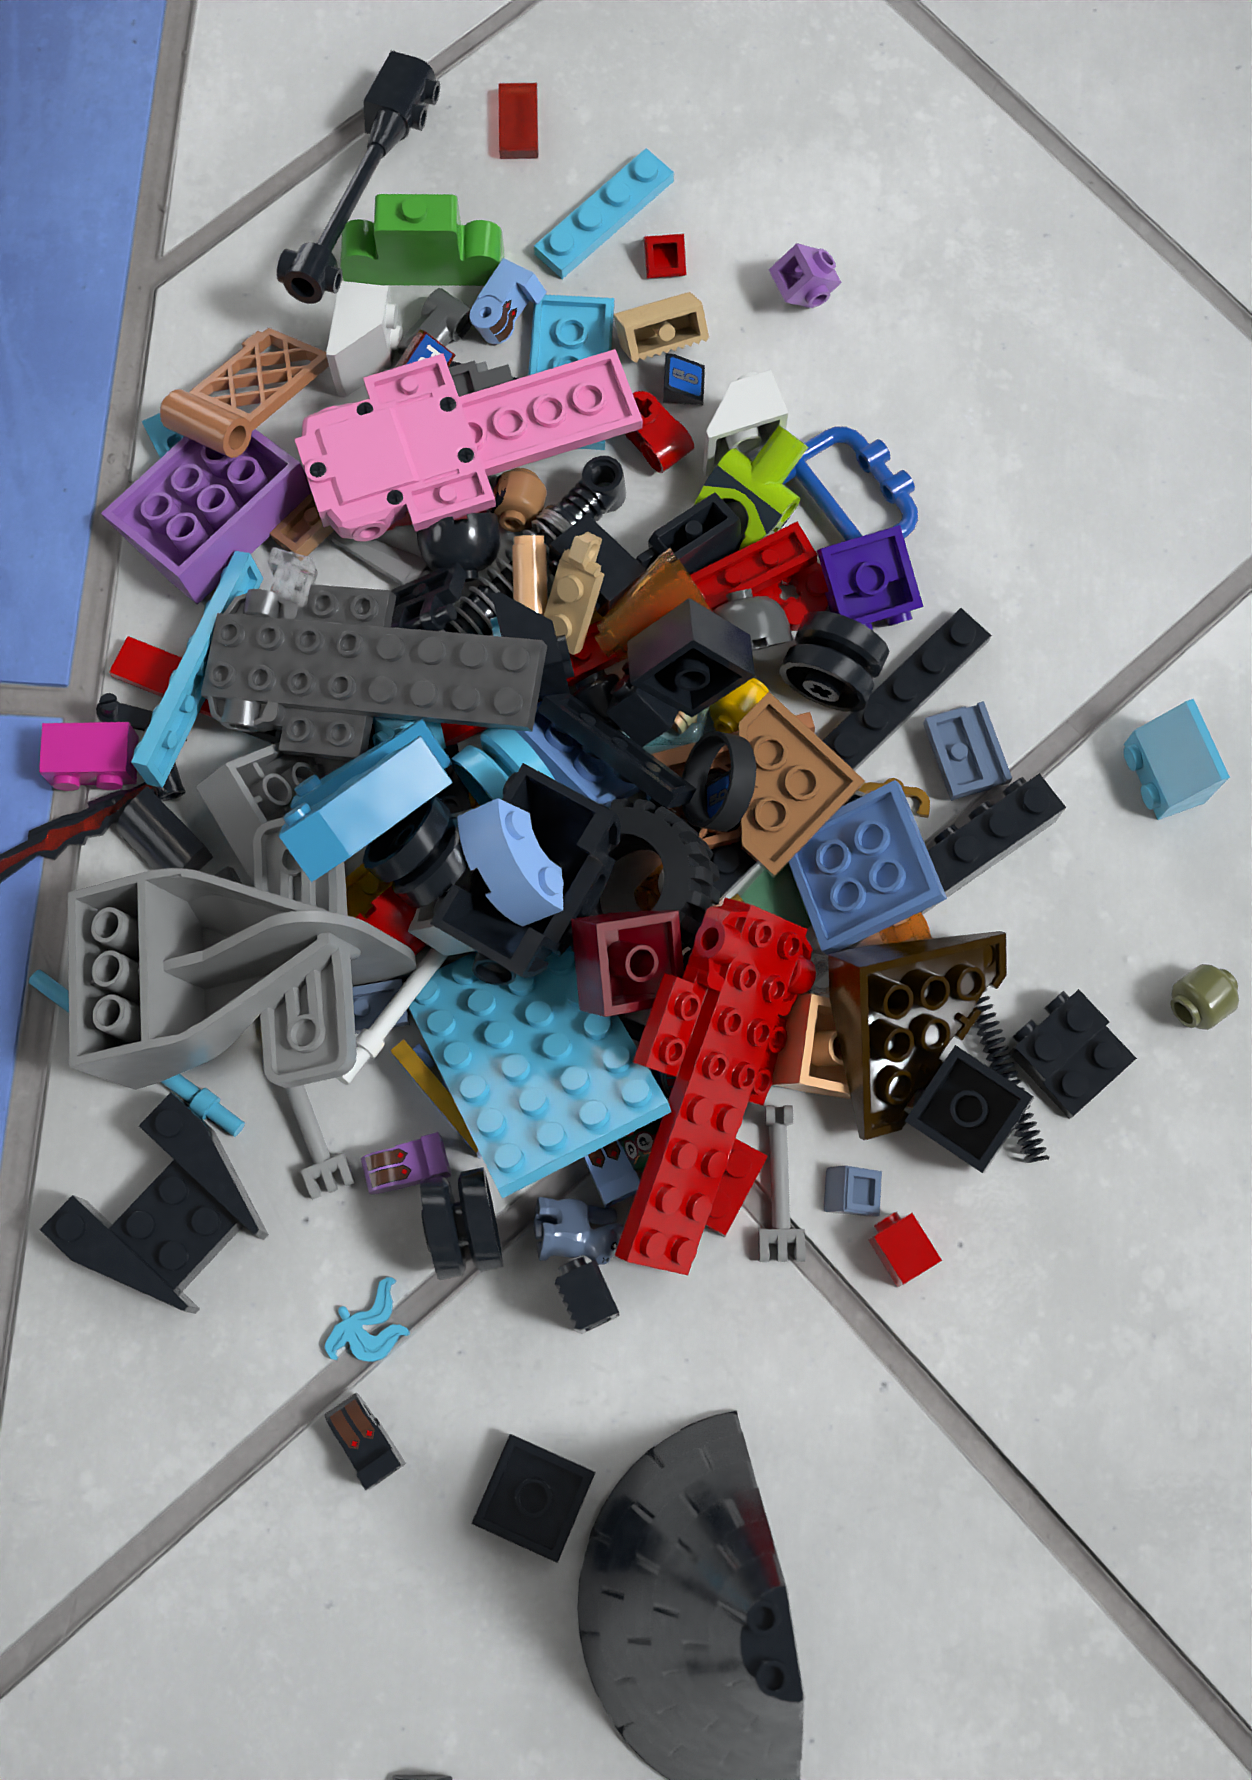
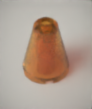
[594,548,713,660]

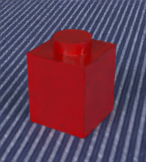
[868,1211,942,1287]

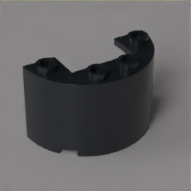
[430,763,621,978]

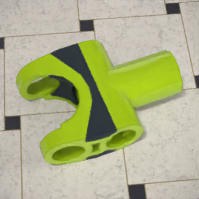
[694,425,809,550]

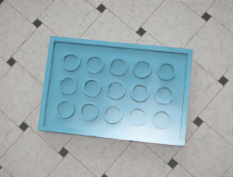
[409,946,671,1199]

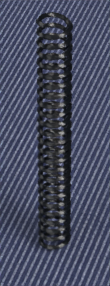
[973,988,1050,1163]

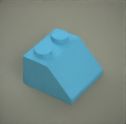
[1124,699,1230,820]

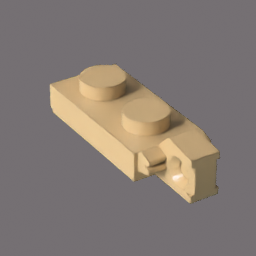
[544,532,604,655]

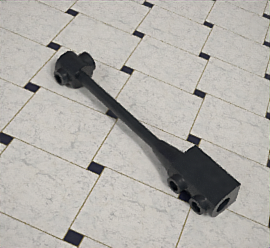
[277,50,440,304]

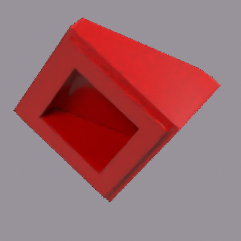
[643,234,687,278]

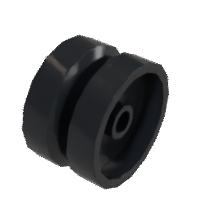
[779,611,890,712]
[362,795,468,908]
[420,1167,504,1281]

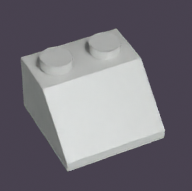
[326,281,403,397]
[703,370,788,477]

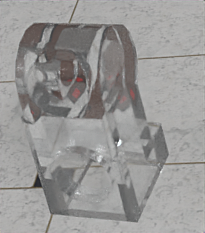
[267,547,318,607]

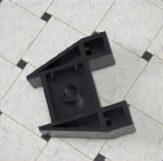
[39,1092,269,1314]

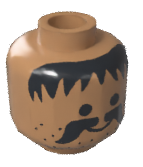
[489,468,547,532]

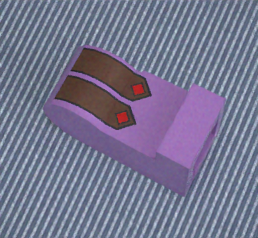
[361,1132,452,1195]

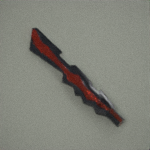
[0,782,157,883]

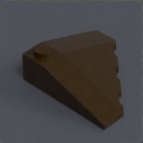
[828,931,1007,1141]

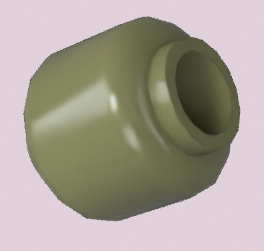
[1170,964,1239,1030]

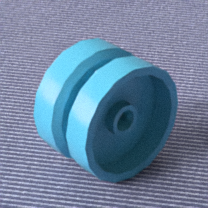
[450,728,555,806]

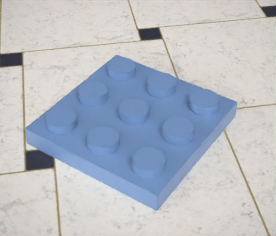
[789,780,947,955]

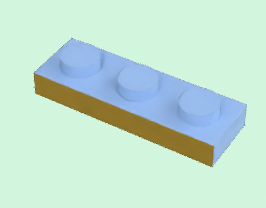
[390,1039,482,1158]

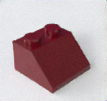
[571,910,684,1017]

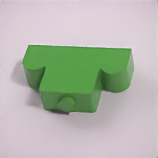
[340,194,504,286]

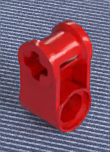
[625,391,695,473]

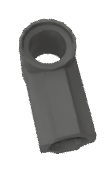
[397,288,472,362]

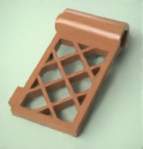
[160,328,329,458]

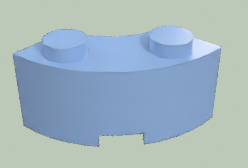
[457,798,563,927]

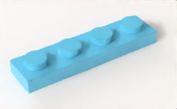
[534,148,674,279]

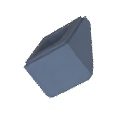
[824,1165,882,1217]

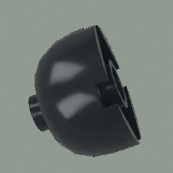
[416,513,501,583]

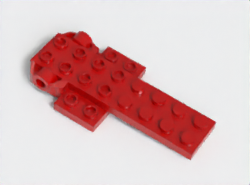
[614,897,816,1276]

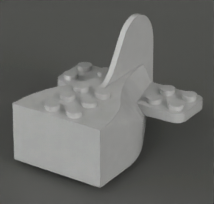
[68,817,416,1090]

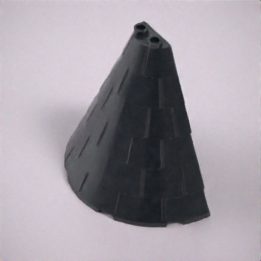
[577,1410,804,1780]

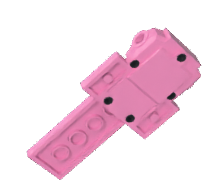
[294,349,643,542]

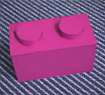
[39,722,139,791]

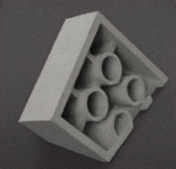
[196,742,326,884]

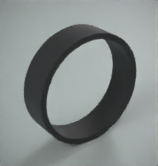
[682,731,756,832]

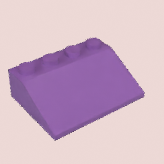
[101,429,312,604]

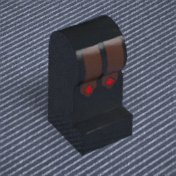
[324,1392,406,1490]

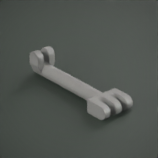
[286,1085,355,1200]
[758,1105,806,1262]

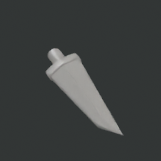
[329,530,432,585]

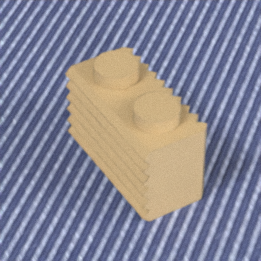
[614,291,709,363]

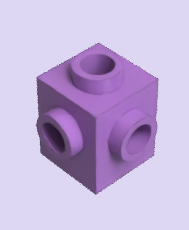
[768,243,841,308]

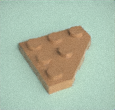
[738,692,865,878]

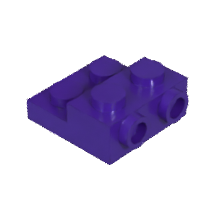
[817,525,924,631]

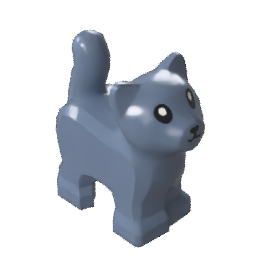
[533,1197,624,1265]

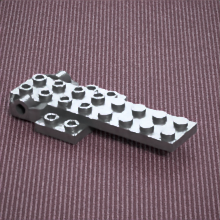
[201,584,547,761]

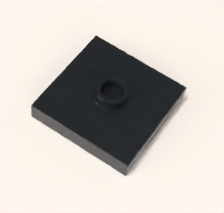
[471,1433,596,1563]

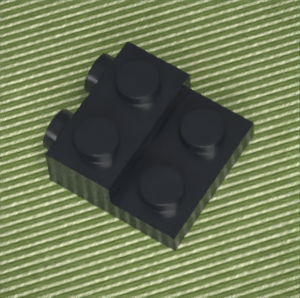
[1008,989,1137,1119]

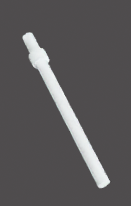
[336,948,448,1085]

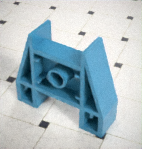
[279,719,452,882]

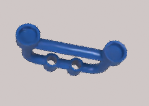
[782,426,918,541]

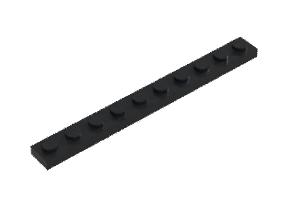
[710,608,992,907]

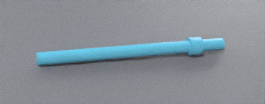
[29,969,245,1137]

